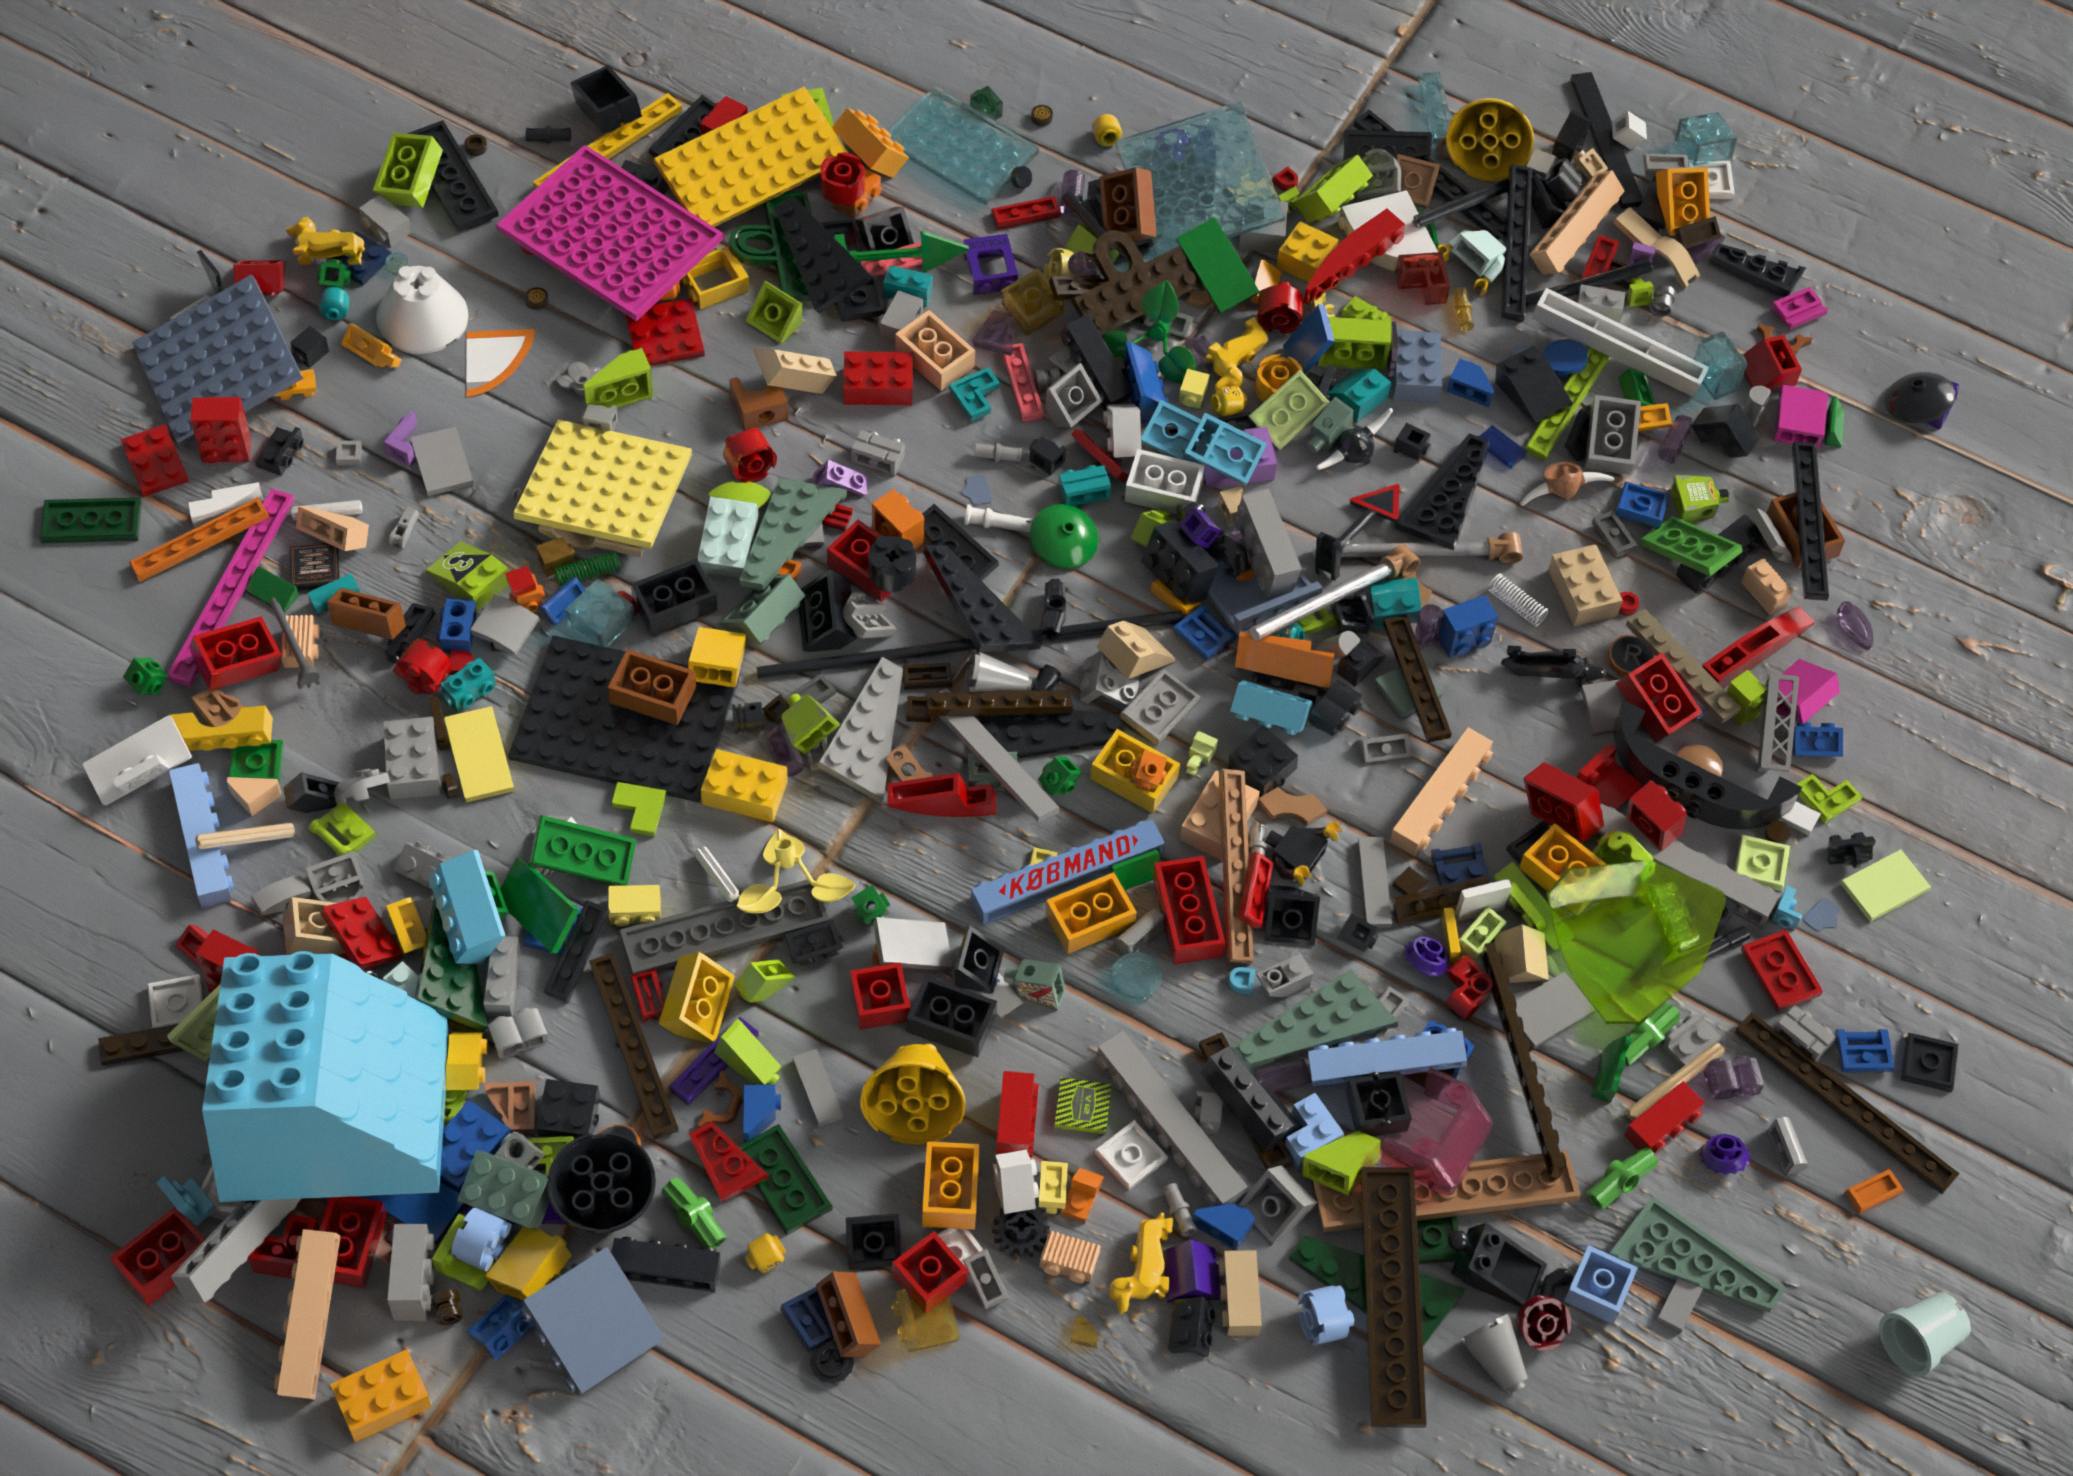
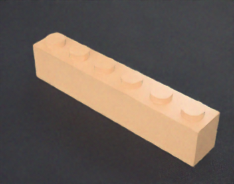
[1530,170,1624,275]
[1390,727,1493,857]
[274,1229,340,1400]

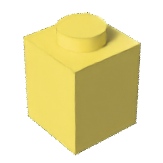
[1178,369,1209,409]

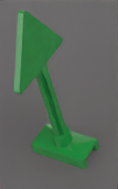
[835,231,969,272]

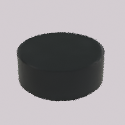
[1011,166,1032,188]

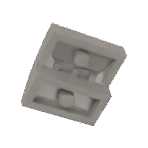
[1750,509,1792,563]
[470,594,540,655]
[1580,679,1627,736]

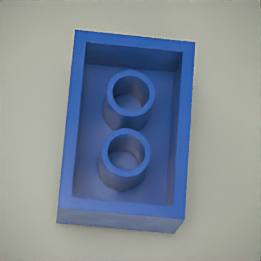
[440,1100,511,1193]

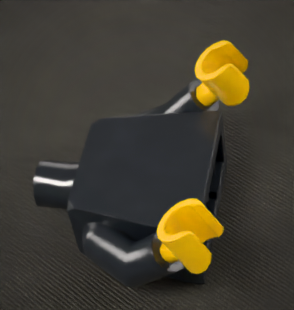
[1265,821,1342,886]

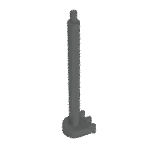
[271,598,320,689]

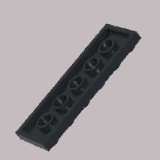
[407,120,499,232]

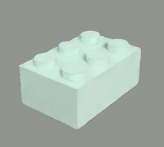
[698,497,759,578]

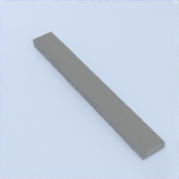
[939,688,1059,823]

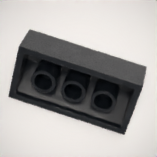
[1200,1046,1303,1152]

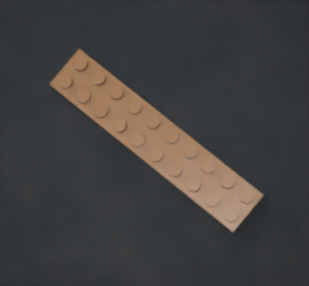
[1312,1150,1580,1232]

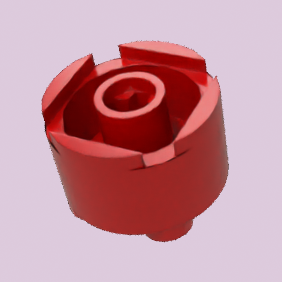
[820,152,865,206]
[1258,281,1303,334]
[723,428,777,483]
[393,639,452,695]

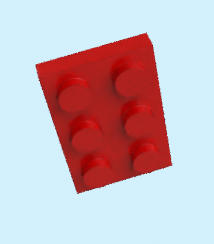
[120,424,189,497]
[320,896,403,970]
[1741,929,1823,1012]

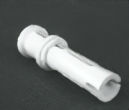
[964,504,1033,533]

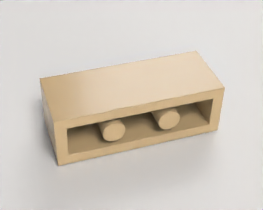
[1218,1250,1262,1336]

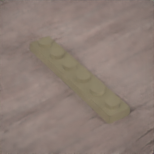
[1626,609,1741,724]

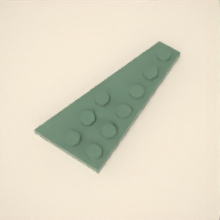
[739,478,847,590]
[1230,969,1398,1068]
[1609,1196,1786,1313]

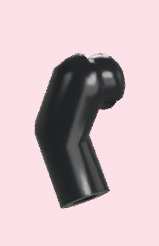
[1540,1268,1573,1298]

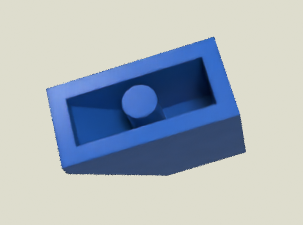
[1447,359,1494,407]
[743,1085,781,1143]
[1192,1203,1255,1251]

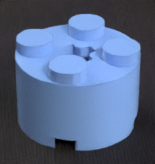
[452,1208,512,1272]
[1298,1285,1354,1346]

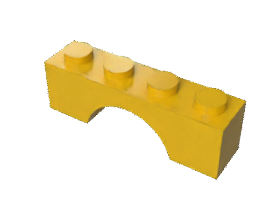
[169,705,273,751]

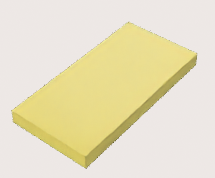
[444,706,514,803]

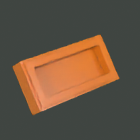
[1845,1169,1904,1214]

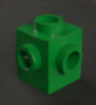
[317,259,351,289]
[123,657,169,696]
[1038,757,1083,796]
[851,885,890,926]

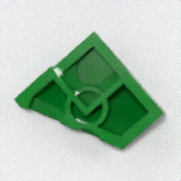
[1591,1036,1633,1103]

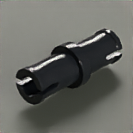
[525,126,572,143]

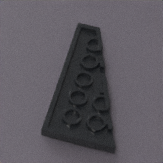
[1395,433,1489,551]

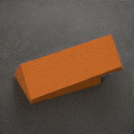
[1235,632,1335,688]

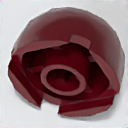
[1516,1295,1572,1351]

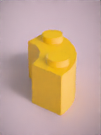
[446,1032,488,1090]

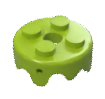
[1592,830,1654,889]

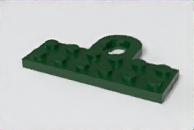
[728,192,812,301]

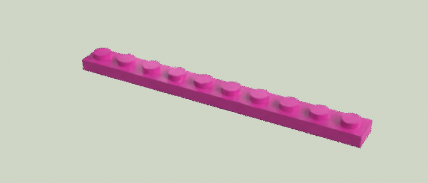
[168,488,295,688]

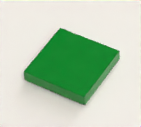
[229,740,284,786]

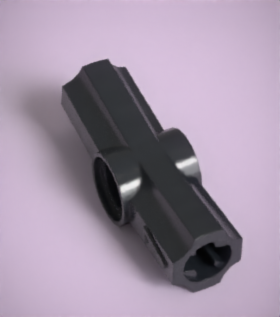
[1039,579,1067,642]

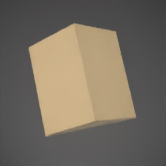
[1494,924,1549,983]

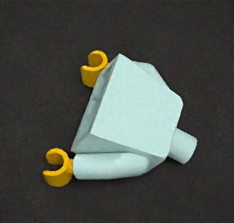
[1437,230,1506,296]

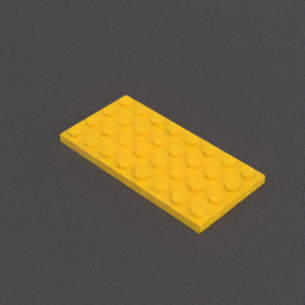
[654,86,848,227]

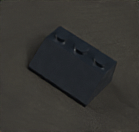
[798,570,857,652]

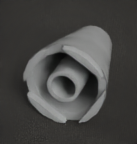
[963,650,1032,692]
[1461,1314,1528,1393]

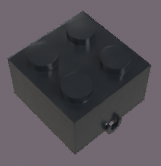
[1228,725,1298,797]
[1346,1072,1412,1137]
[536,1079,601,1138]

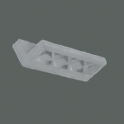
[1757,673,1799,773]

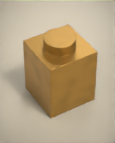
[536,536,575,577]

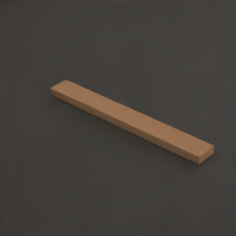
[1219,769,1254,965]

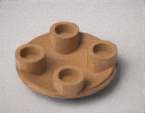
[1676,744,1723,777]

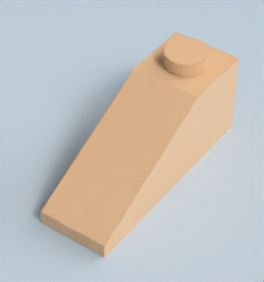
[296,506,369,551]

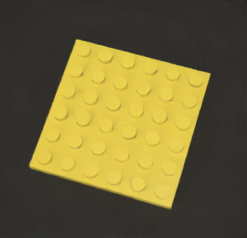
[514,419,692,549]

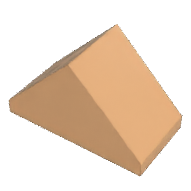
[227,777,281,816]

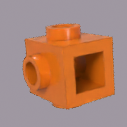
[509,574,545,613]
[1129,750,1167,791]

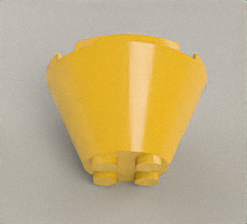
[1446,98,1534,181]
[860,1044,965,1145]

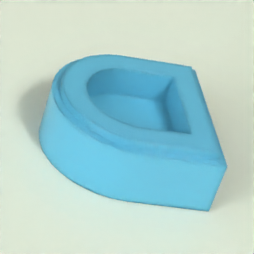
[1228,967,1255,995]

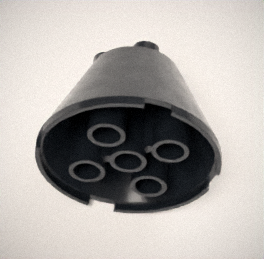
[548,1132,656,1233]

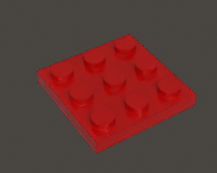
[625,298,705,365]

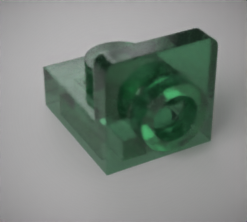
[970,86,1003,120]

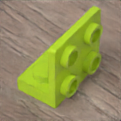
[432,1213,507,1292]

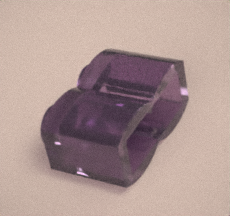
[1703,1056,1764,1100]

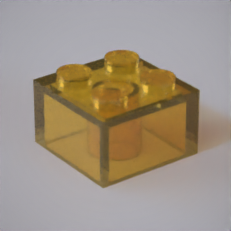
[1001,268,1064,336]

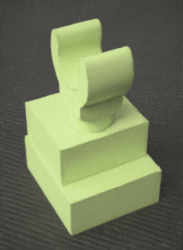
[1186,731,1218,776]

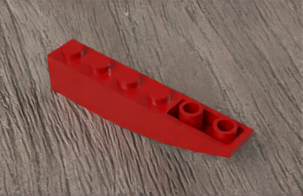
[1303,208,1405,305]
[1702,606,1815,689]

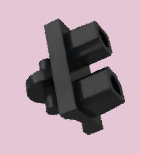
[1828,832,1876,868]

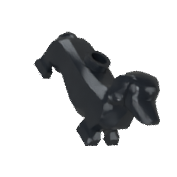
[1176,501,1251,578]
[1501,645,1607,687]

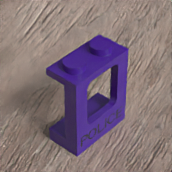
[963,234,1018,295]

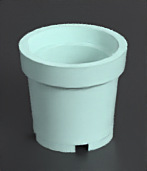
[1879,1292,1971,1377]

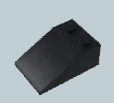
[1495,345,1573,424]

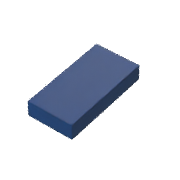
[539,577,589,626]

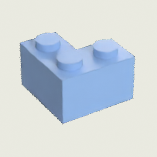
[1285,1093,1344,1171]

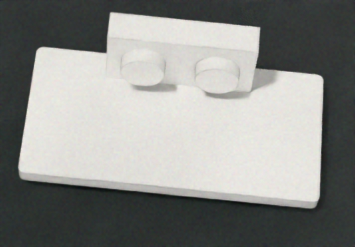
[83,716,192,806]

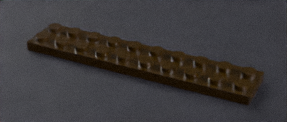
[1361,1167,1427,1428]

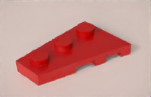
[689,1121,769,1202]

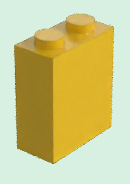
[688,627,746,687]
[485,1226,572,1301]

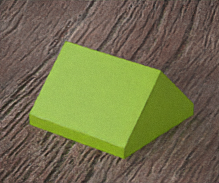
[745,281,802,343]

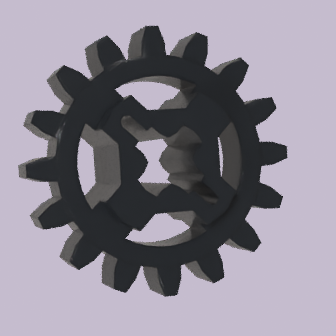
[992,1208,1050,1259]

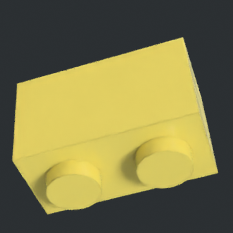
[609,885,661,927]

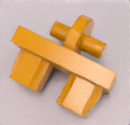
[274,369,317,400]

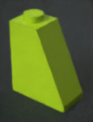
[714,1019,781,1085]
[1303,1131,1381,1195]

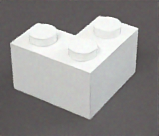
[1103,404,1141,458]
[993,1150,1039,1214]

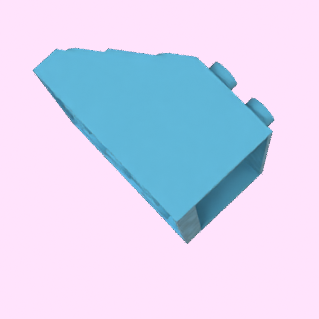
[202,951,449,1202]

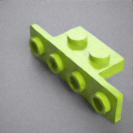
[1494,862,1574,951]

